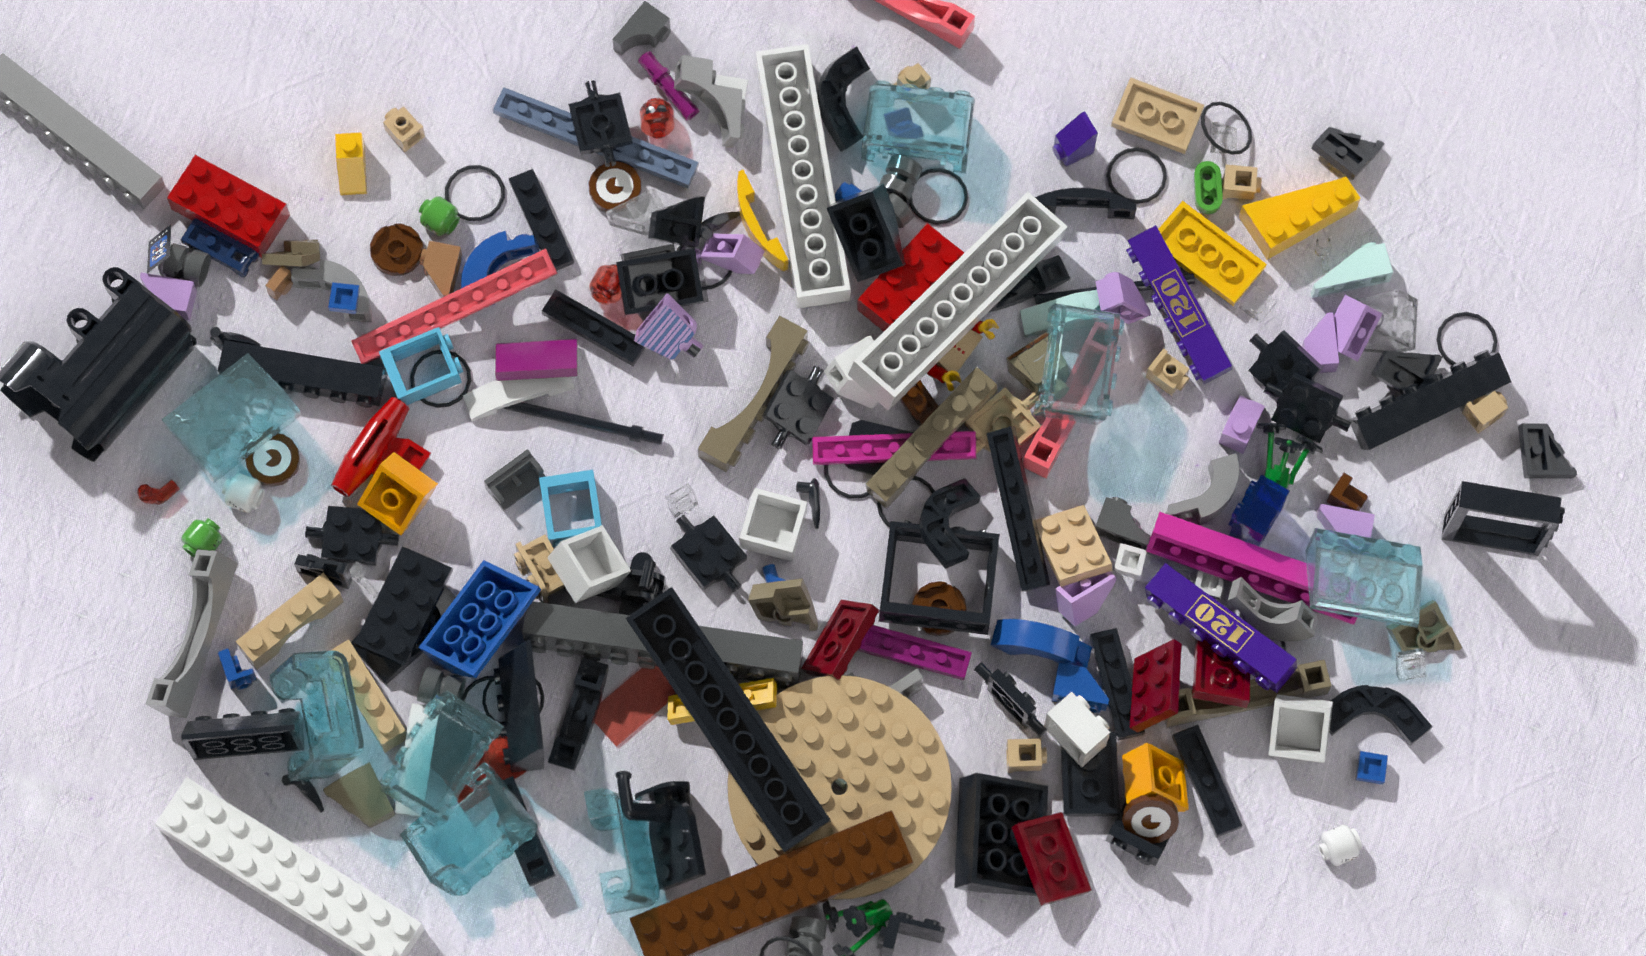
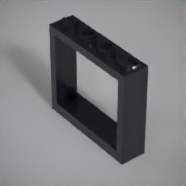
[1441,481,1565,556]
[878,520,1000,635]

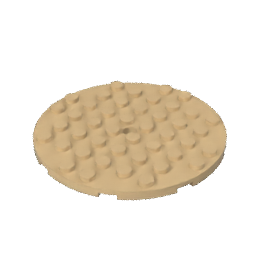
[727,675,952,900]

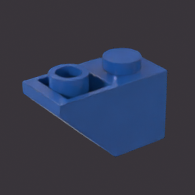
[1052,663,1109,713]

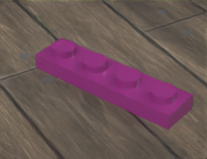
[858,625,972,681]

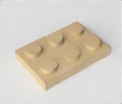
[1111,77,1204,154]
[1036,505,1113,587]

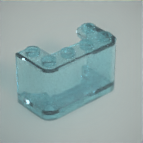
[861,81,975,173]
[1033,303,1125,425]
[269,650,364,781]
[379,691,504,827]

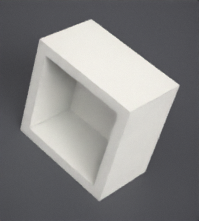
[739,488,807,562]
[547,525,631,603]
[1044,692,1110,767]
[1269,694,1333,763]

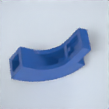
[461,231,540,305]
[990,619,1092,668]

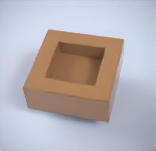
[265,266,293,300]

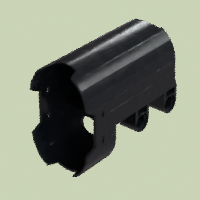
[0,267,197,462]

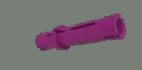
[638,51,700,121]

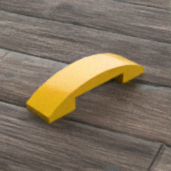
[737,169,789,271]

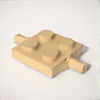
[965,387,1041,454]

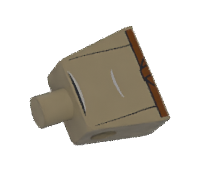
[1006,331,1069,398]

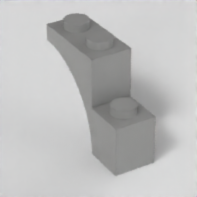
[674,55,745,148]

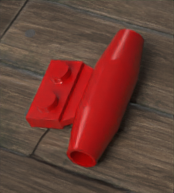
[331,397,431,498]

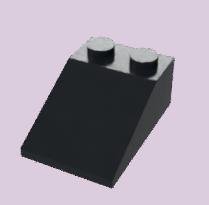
[826,183,905,282]
[616,248,709,315]

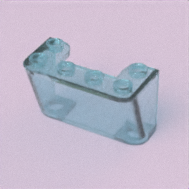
[400,762,538,896]
[584,788,660,915]

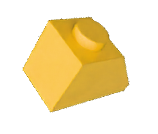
[335,132,367,195]

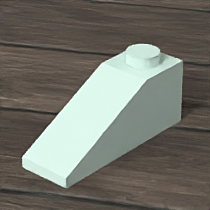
[1311,242,1393,298]
[1020,290,1106,337]

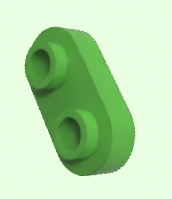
[1194,161,1223,214]

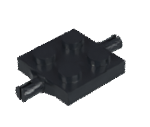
[568,80,633,167]
[1248,330,1323,389]
[762,366,834,450]
[1263,372,1352,443]
[305,506,399,566]
[670,514,747,592]
[974,662,1047,738]

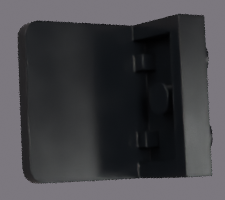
[1105,801,1170,866]
[877,912,946,956]

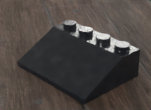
[493,640,544,773]
[181,708,305,760]
[954,773,1048,896]

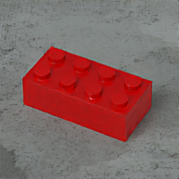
[167,155,290,258]
[857,223,964,332]

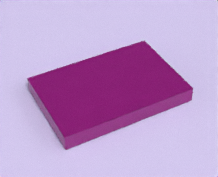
[495,339,578,381]

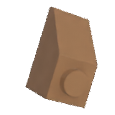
[420,241,463,298]

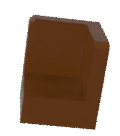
[1326,472,1368,511]

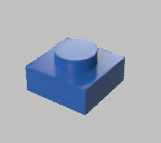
[328,282,360,314]
[1356,751,1388,785]

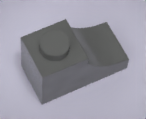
[613,1,671,55]
[1095,497,1151,550]

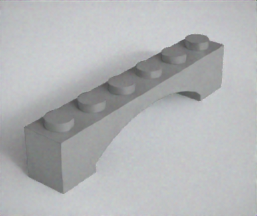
[146,550,238,718]

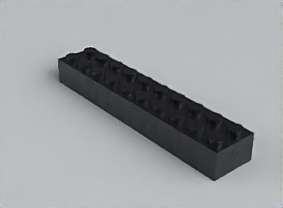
[625,587,831,852]

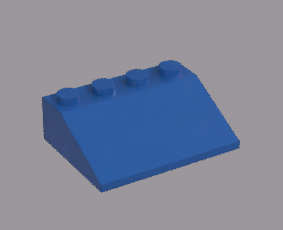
[419,560,541,679]

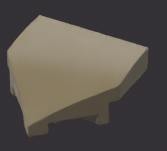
[262,239,320,267]

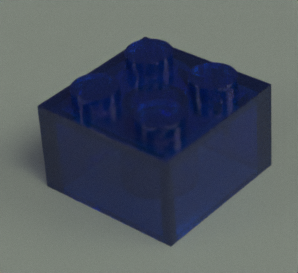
[1228,475,1290,547]

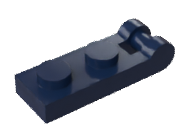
[181,218,259,278]

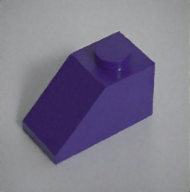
[1052,111,1098,167]

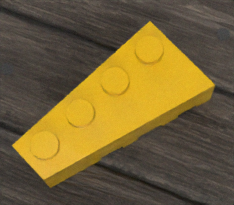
[1239,177,1361,260]

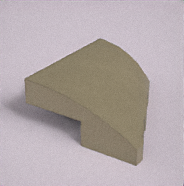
[748,578,819,631]
[1386,600,1463,654]
[323,762,396,828]

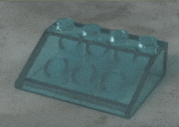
[162,353,300,483]
[1305,528,1423,628]

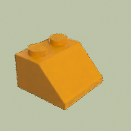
[357,452,438,536]
[1122,742,1189,812]

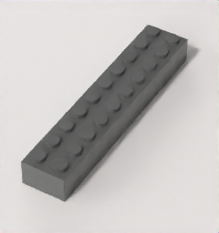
[522,601,803,689]

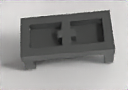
[484,449,546,512]

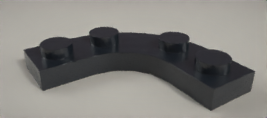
[817,46,870,152]
[919,478,981,569]
[1329,685,1433,746]

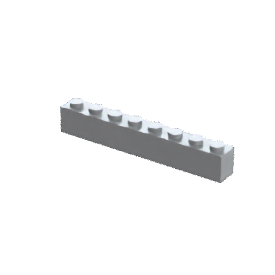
[0,53,165,209]

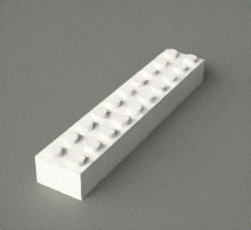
[756,44,851,309]
[848,192,1068,411]
[155,777,424,956]

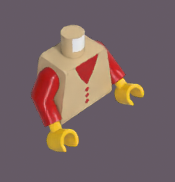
[927,319,999,391]

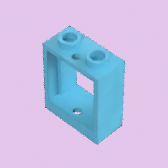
[379,327,464,405]
[539,470,602,548]

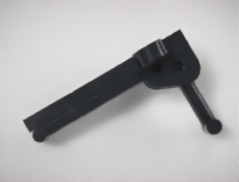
[564,552,666,615]

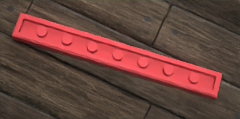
[351,249,558,364]

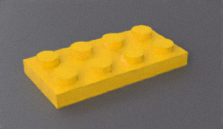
[1158,201,1267,306]

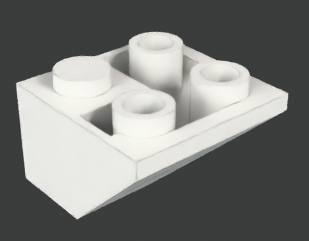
[824,335,879,409]

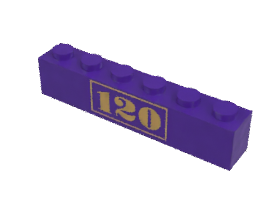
[1126,225,1232,385]
[1145,563,1297,693]

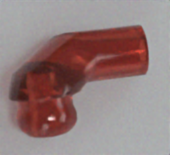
[137,479,180,505]

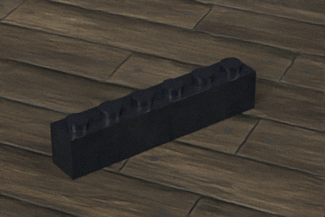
[217,340,386,408]
[1349,350,1512,450]

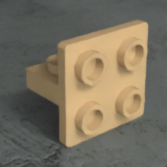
[513,534,565,603]

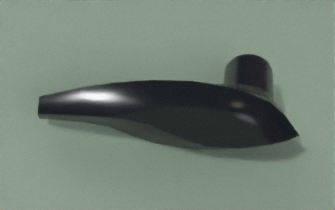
[700,212,740,240]
[210,327,261,346]
[796,478,820,529]
[282,770,324,813]

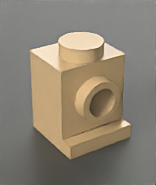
[893,63,931,105]
[383,106,425,152]
[1222,164,1262,200]
[1146,348,1190,396]
[1462,391,1508,434]
[1006,738,1047,773]

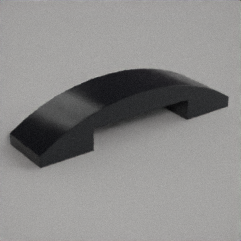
[1035,188,1136,219]
[988,255,1070,313]
[548,657,609,771]
[487,776,556,887]

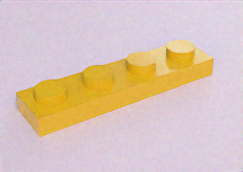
[667,678,777,725]

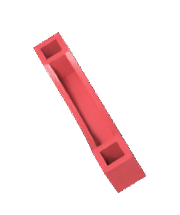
[875,0,975,49]
[1023,320,1120,479]

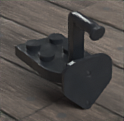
[615,771,706,890]

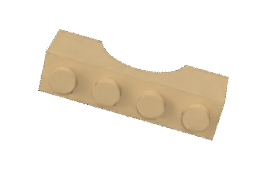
[236,573,344,670]
[325,639,406,753]

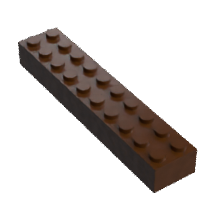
[629,810,914,956]

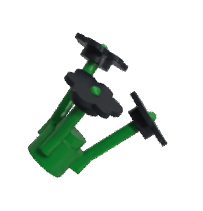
[1256,423,1323,490]
[822,899,893,956]

